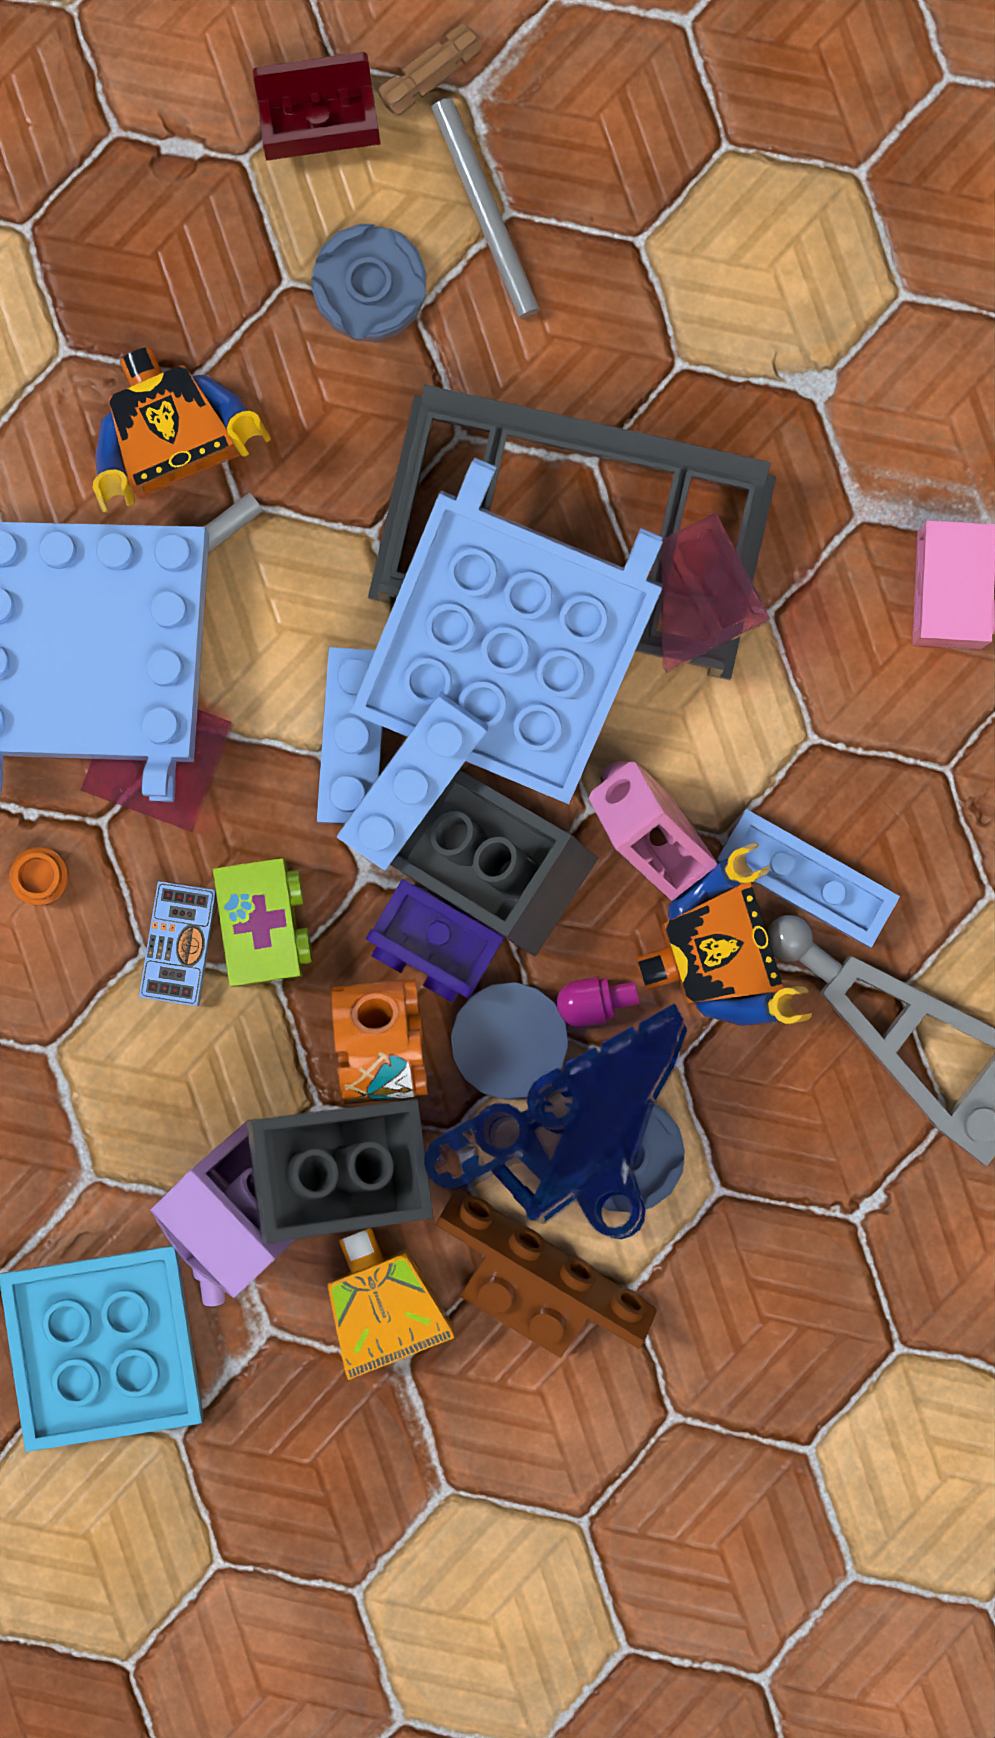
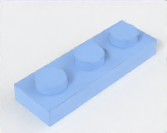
[317,647,383,825]
[337,692,489,871]
[716,809,900,948]

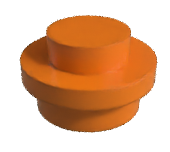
[9,847,69,906]

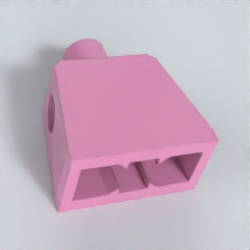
[589,760,718,901]

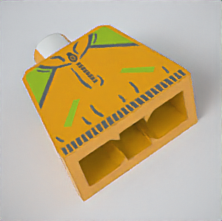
[328,1228,455,1380]

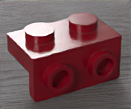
[252,52,381,161]

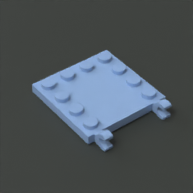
[350,458,663,804]
[0,522,210,802]

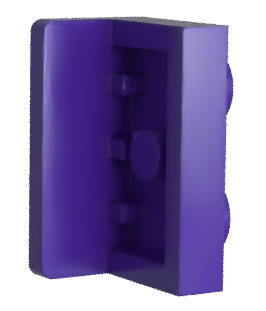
[366,879,504,1003]

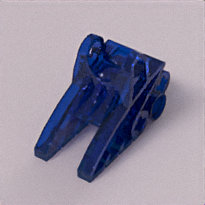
[424,1003,688,1240]

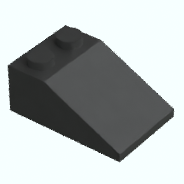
[390,770,599,957]
[247,1099,434,1243]

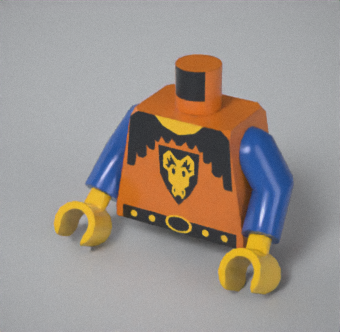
[93,347,271,512]
[635,843,812,1026]

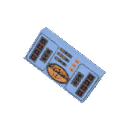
[139,881,217,1006]

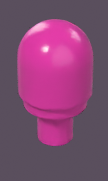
[556,976,640,1027]

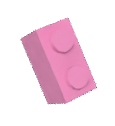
[912,520,995,649]

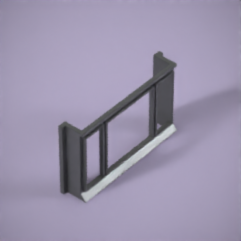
[368,384,776,680]

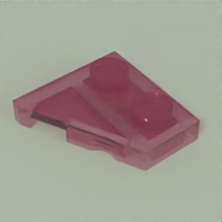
[661,513,770,673]

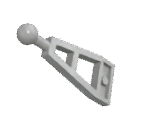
[767,915,995,1167]

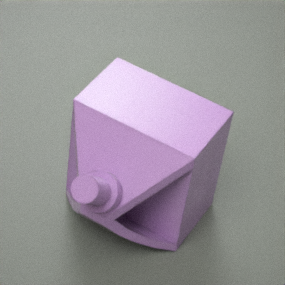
[151,1120,295,1306]

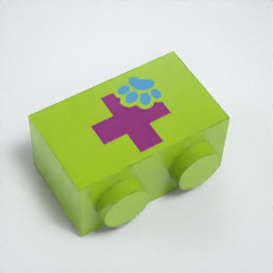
[213,858,313,987]

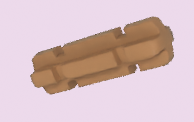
[378,23,482,115]

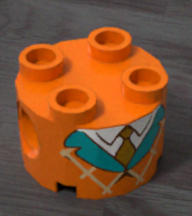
[332,979,428,1104]

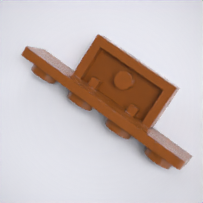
[435,1189,657,1358]

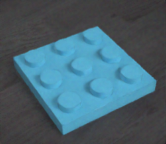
[0,1245,204,1452]

